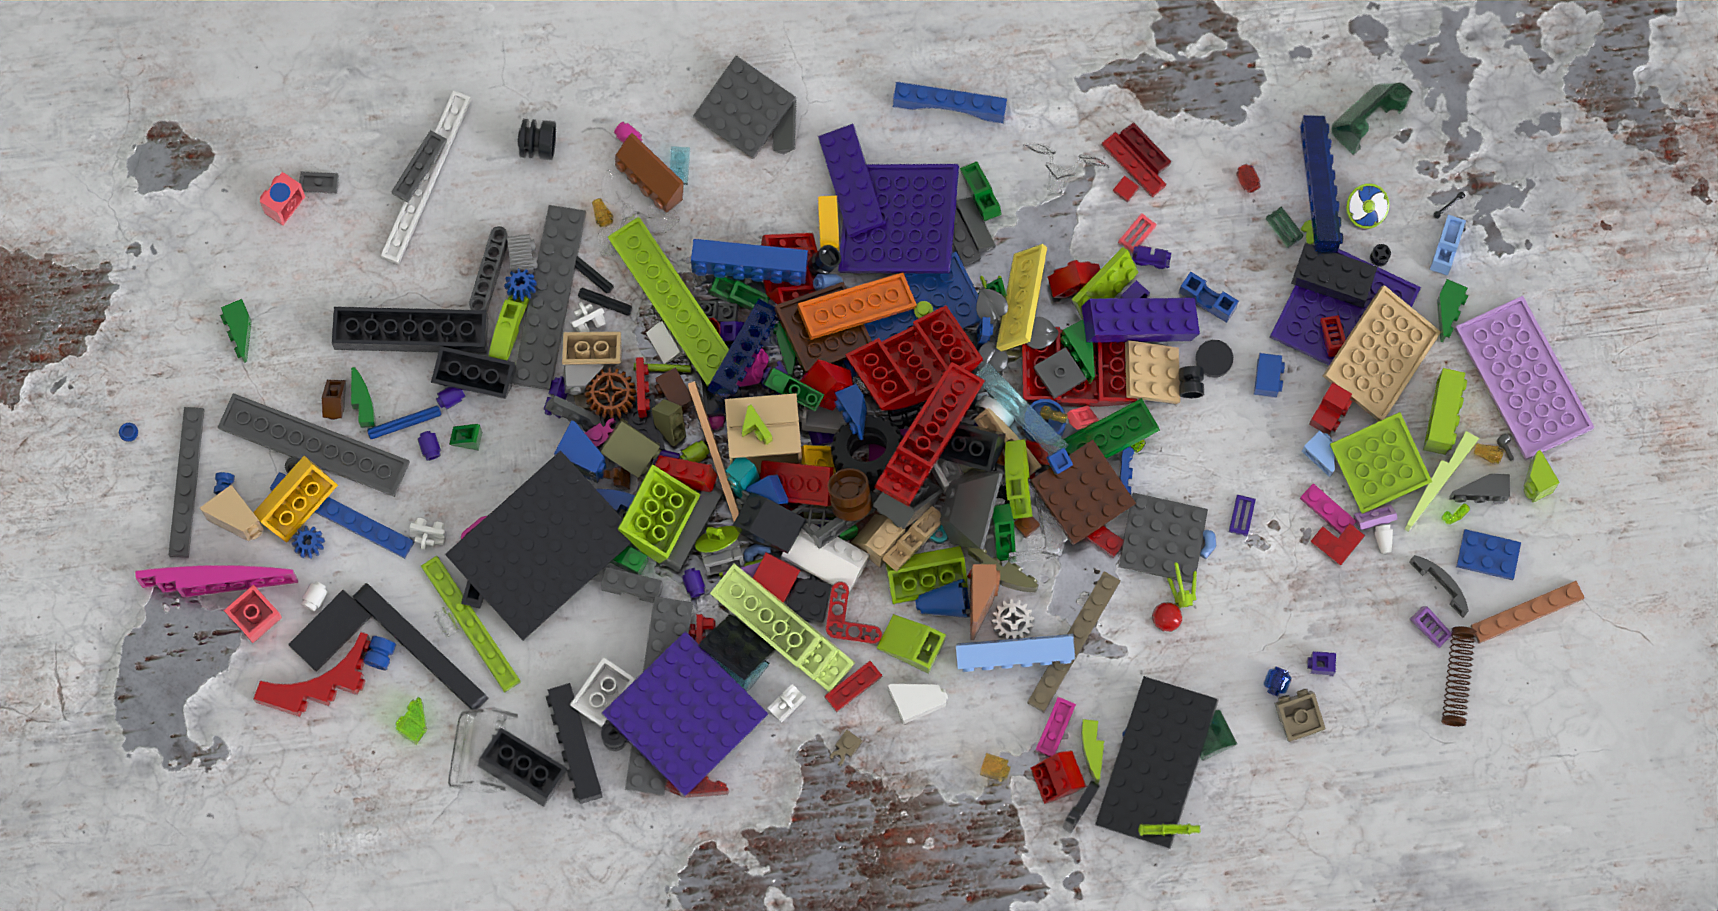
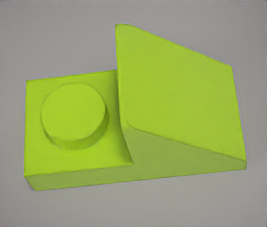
[742,404,773,445]

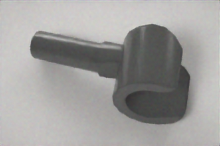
[1497,433,1514,461]

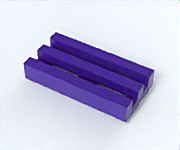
[1229,495,1256,537]

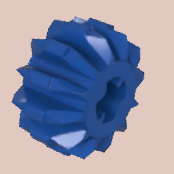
[504,268,537,302]
[292,526,325,559]

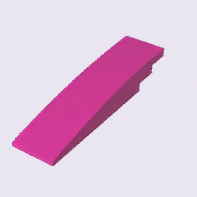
[135,565,298,598]

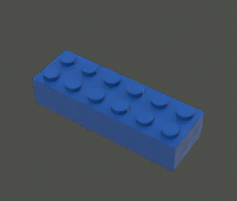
[691,239,808,286]

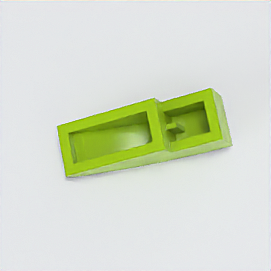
[1081,719,1104,783]

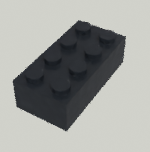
[1291,243,1377,308]
[477,727,567,807]

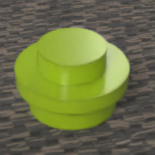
[914,301,933,319]

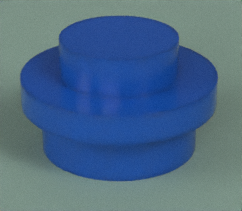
[119,423,138,442]

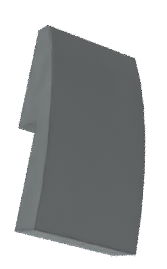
[698,300,739,323]

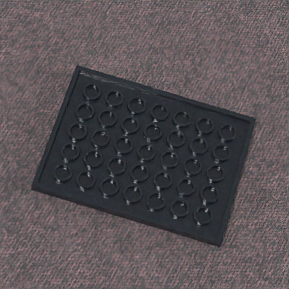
[445,450,632,641]

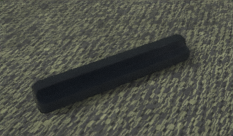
[575,256,614,293]
[578,288,632,316]

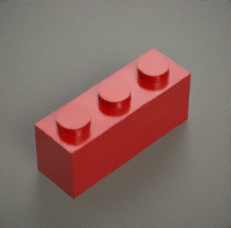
[655,455,718,492]

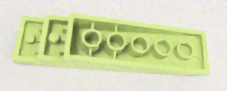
[710,563,856,692]

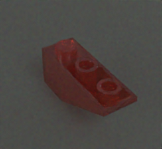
[665,776,729,798]

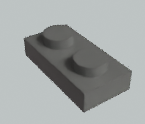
[299,171,339,193]

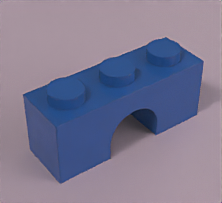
[1179,271,1239,323]

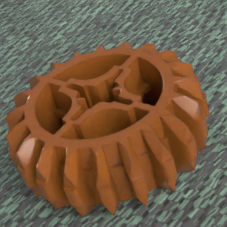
[585,368,637,419]

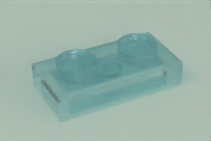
[670,147,690,185]

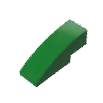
[960,161,1002,222]
[707,276,770,314]
[351,367,376,428]

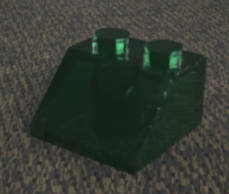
[1200,709,1237,761]

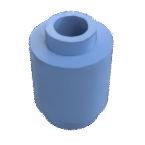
[813,274,843,291]

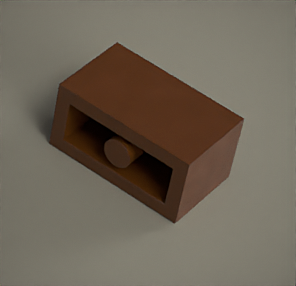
[654,367,694,411]

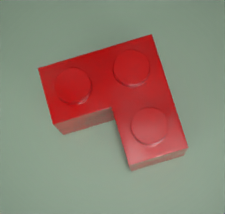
[1048,260,1101,299]
[1309,382,1353,435]

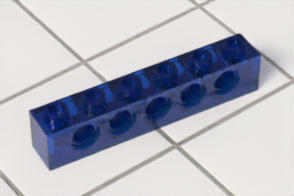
[707,299,778,400]

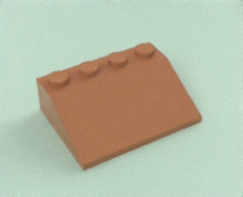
[970,564,1000,640]

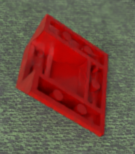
[761,233,817,304]

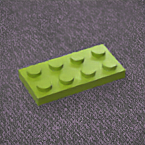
[1072,247,1139,320]

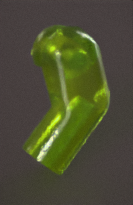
[1442,504,1470,524]

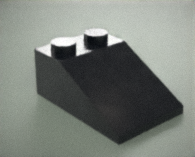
[733,492,806,553]

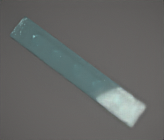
[975,363,1069,455]

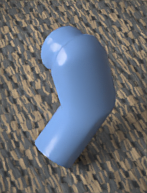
[1200,530,1216,559]
[743,544,771,562]

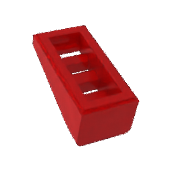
[1320,315,1346,357]

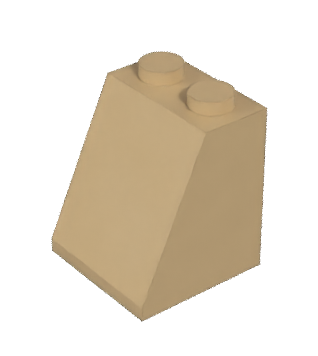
[200,485,264,541]
[850,515,905,568]

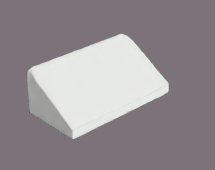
[646,321,681,364]

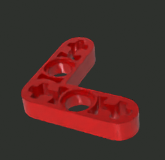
[826,581,882,643]

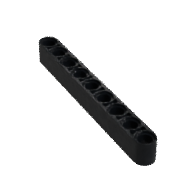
[352,583,489,712]

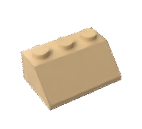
[562,332,622,365]

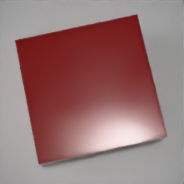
[1113,175,1139,202]

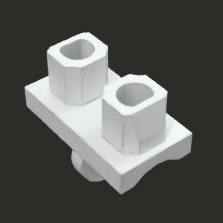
[570,302,606,332]
[409,518,445,550]
[767,684,806,723]

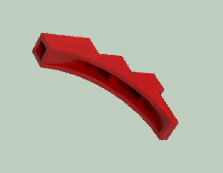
[253,632,370,717]

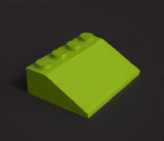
[618,464,701,564]

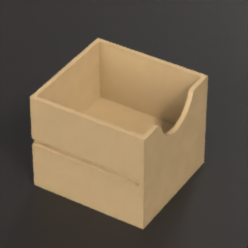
[725,394,802,474]

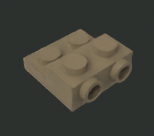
[1274,689,1326,742]

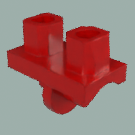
[689,614,716,644]

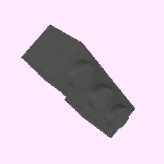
[601,567,663,603]

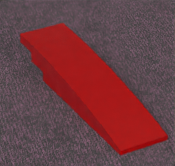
[875,362,985,507]

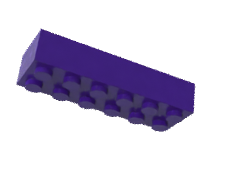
[1081,298,1200,342]

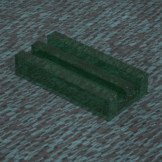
[1266,206,1304,248]

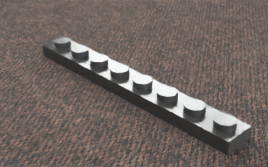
[168,407,204,558]

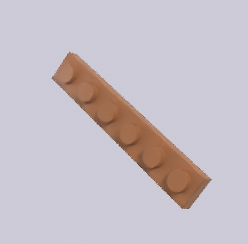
[1471,581,1585,644]

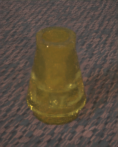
[592,198,613,227]
[1474,443,1504,464]

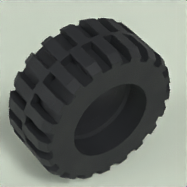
[831,415,903,491]

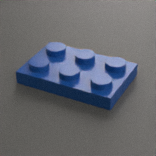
[1456,529,1521,580]

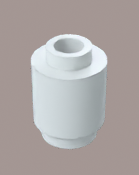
[301,581,328,612]

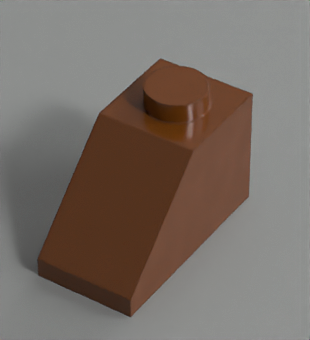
[322,380,346,420]

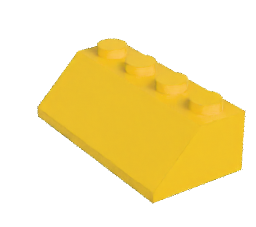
[253,456,338,543]

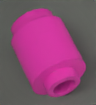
[614,122,642,143]

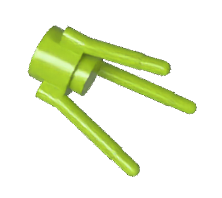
[1167,562,1197,608]

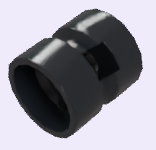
[808,245,841,276]
[1179,366,1204,399]
[888,408,918,429]
[601,722,627,751]

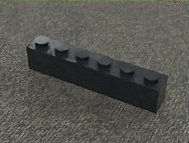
[545,683,603,804]

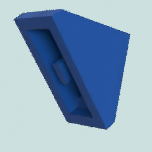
[746,475,788,504]

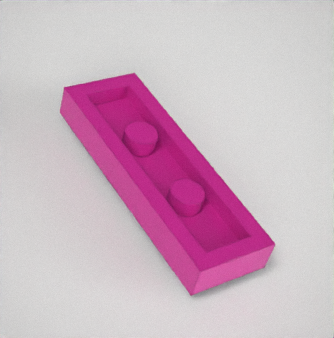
[1300,483,1357,535]
[1035,697,1076,757]

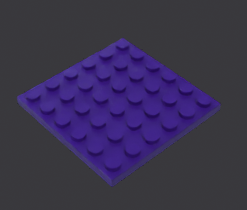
[838,164,959,274]
[1270,240,1421,366]
[601,631,768,797]

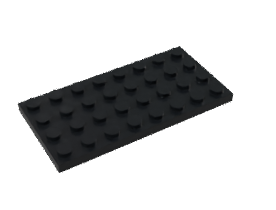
[1095,676,1219,849]

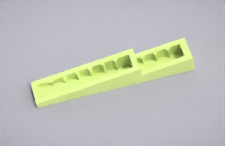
[1404,431,1479,532]

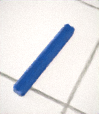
[367,405,441,439]

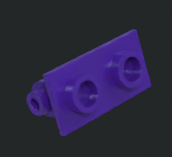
[1132,245,1172,269]
[544,376,569,418]

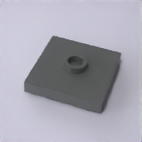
[1033,347,1086,399]

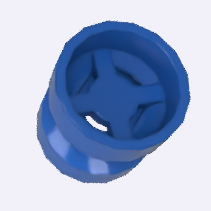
[213,472,235,495]

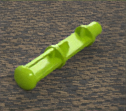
[1138,823,1200,836]

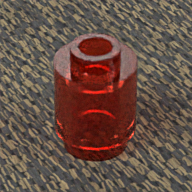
[1236,164,1261,193]

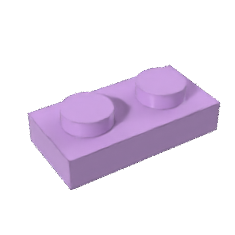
[1354,504,1397,530]

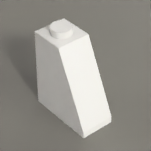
[888,684,948,724]

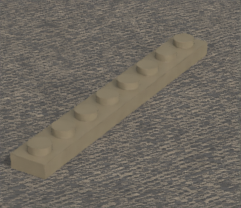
[1027,571,1121,713]

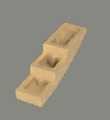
[974,408,1042,476]
[882,506,942,572]

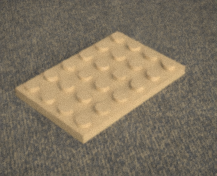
[1323,285,1441,421]

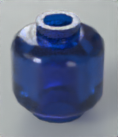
[1263,666,1292,696]

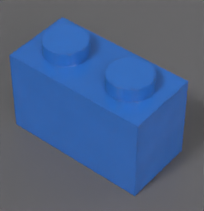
[1254,353,1285,397]

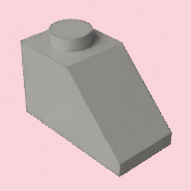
[563,364,603,395]

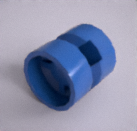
[363,636,396,671]

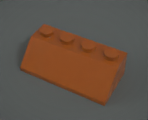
[615,133,684,213]

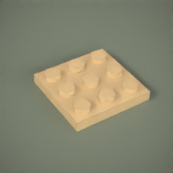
[1125,341,1180,404]

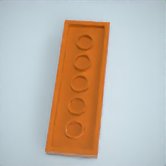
[797,272,917,340]

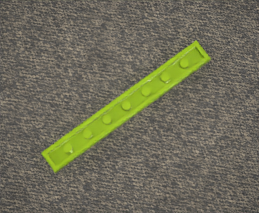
[421,556,521,693]

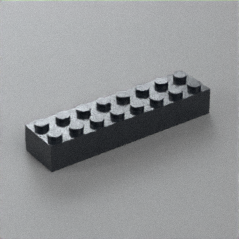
[332,307,488,354]

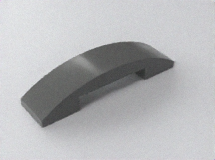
[1409,555,1469,618]

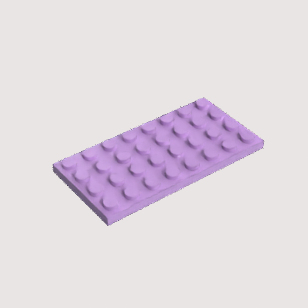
[1455,296,1594,461]

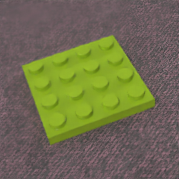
[1330,412,1432,514]

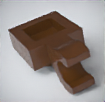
[604,466,631,490]

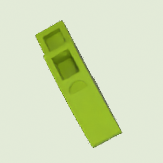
[488,293,531,361]
[1005,439,1032,519]

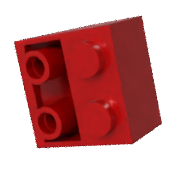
[1031,750,1086,804]

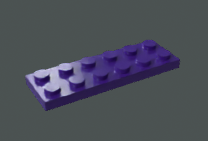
[818,123,885,237]

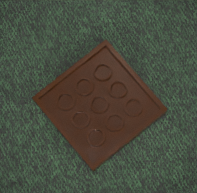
[774,282,872,374]
[1029,440,1136,545]

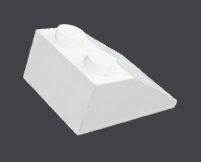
[570,657,636,727]

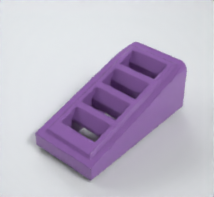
[1410,606,1452,648]

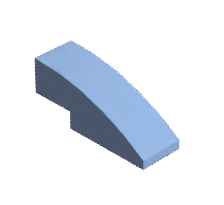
[1430,215,1466,276]

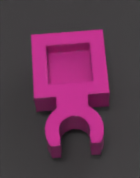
[585,418,616,449]

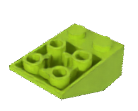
[876,614,946,674]

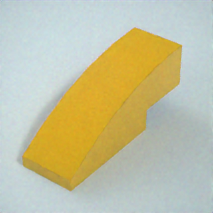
[818,195,839,251]

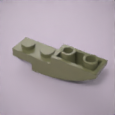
[968,547,1039,592]

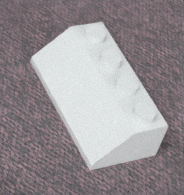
[781,524,870,592]

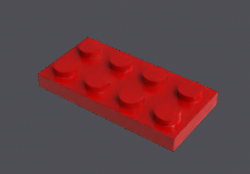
[760,460,834,506]

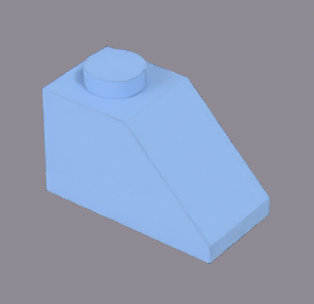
[1302,431,1335,477]

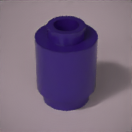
[436,387,465,410]
[417,431,441,461]
[681,568,706,598]

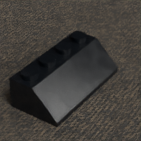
[431,346,516,399]
[939,422,1006,472]

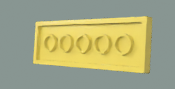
[996,244,1047,351]

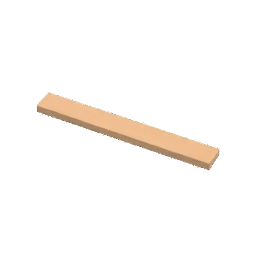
[688,381,740,522]

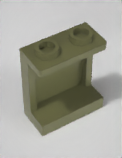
[600,418,661,478]

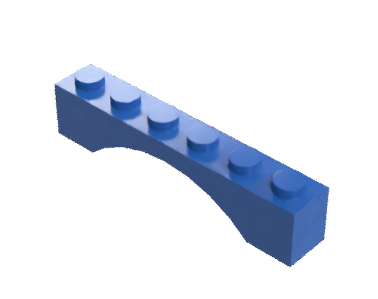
[893,82,1007,124]

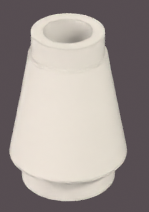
[1374,525,1393,554]

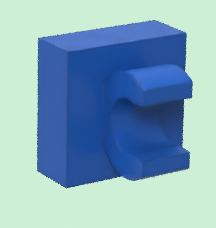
[1046,448,1073,474]

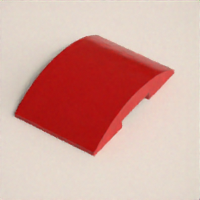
[845,305,983,411]
[1022,327,1137,407]

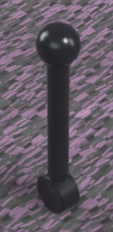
[1433,192,1465,218]

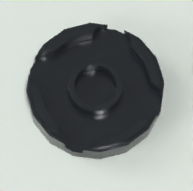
[1195,340,1234,378]

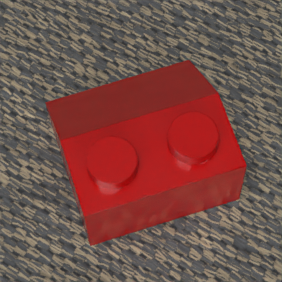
[800,359,853,411]

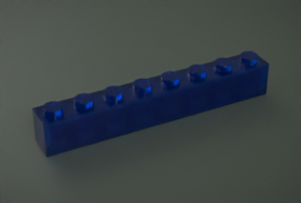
[1300,115,1343,252]

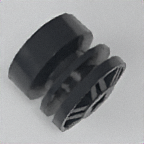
[518,118,556,160]

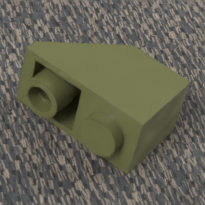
[652,399,686,446]

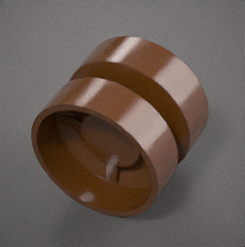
[827,468,873,521]

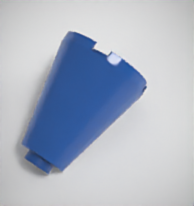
[916,579,970,618]

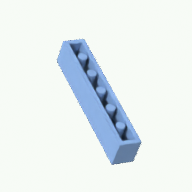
[956,634,1075,672]

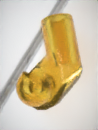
[1040,406,1068,424]

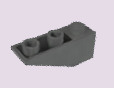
[1449,474,1510,504]

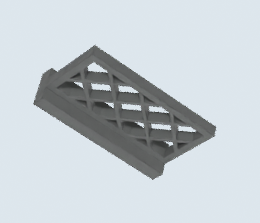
[792,491,879,549]

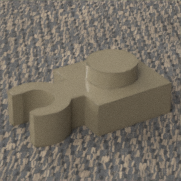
[830,730,863,766]

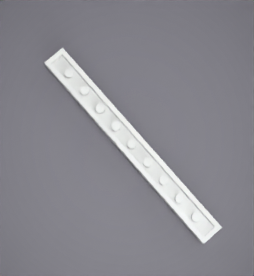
[381,91,471,265]

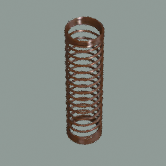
[1441,626,1477,727]

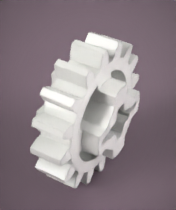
[992,599,1034,639]

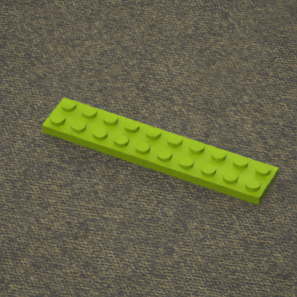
[608,216,740,387]

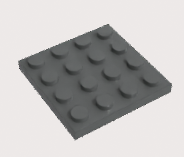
[693,55,797,159]
[1118,493,1208,583]

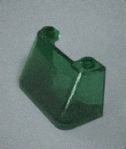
[1331,82,1413,155]

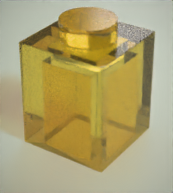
[980,753,1011,782]

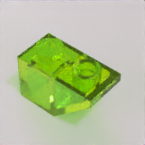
[395,697,428,745]

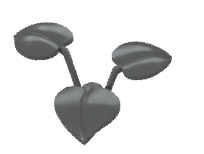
[976,289,1058,377]

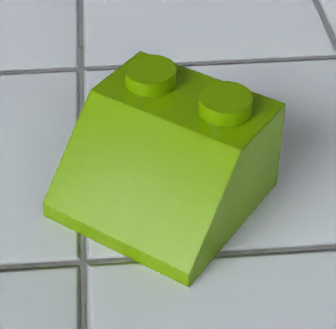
[1523,449,1560,503]

